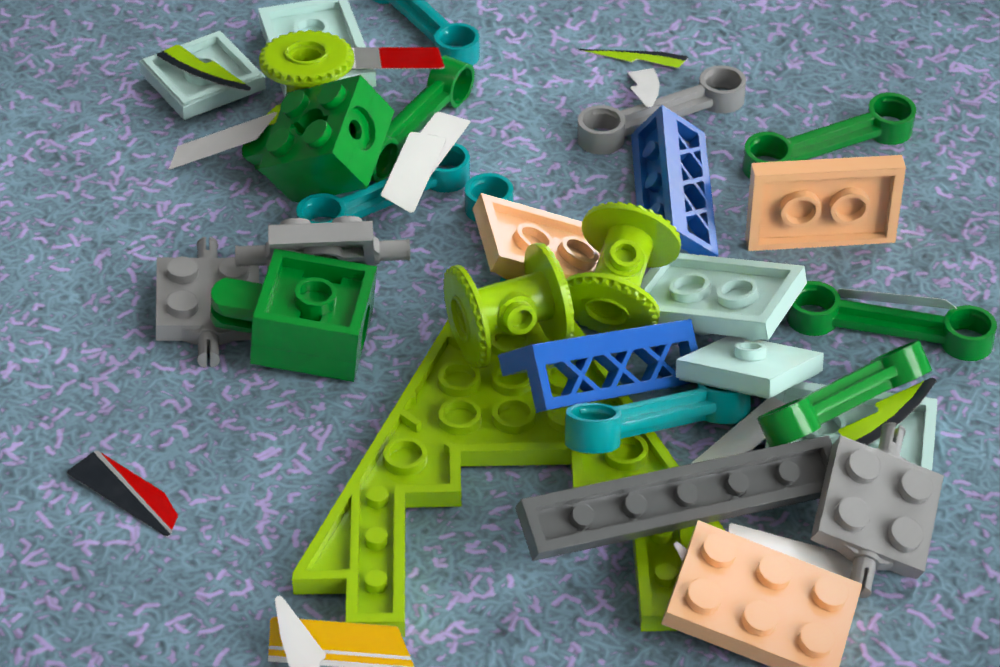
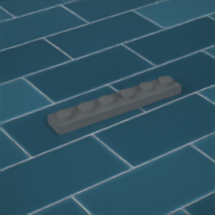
[515,435,833,561]

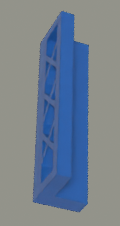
[631,105,719,257]
[498,319,698,413]

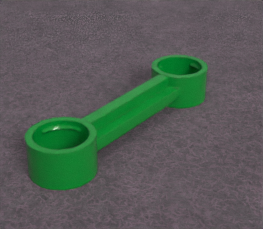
[370,55,475,183]
[742,92,916,179]
[786,281,997,361]
[757,340,932,447]

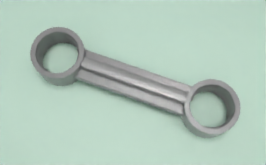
[577,65,746,154]

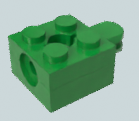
[242,75,395,202]
[210,249,377,382]

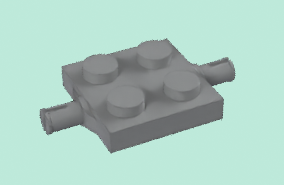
[235,216,410,268]
[156,237,259,368]
[810,422,944,598]

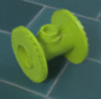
[259,30,354,125]
[566,201,681,333]
[443,243,575,368]

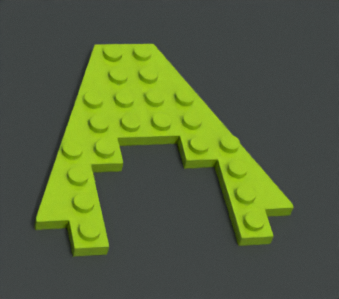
[292,320,726,637]

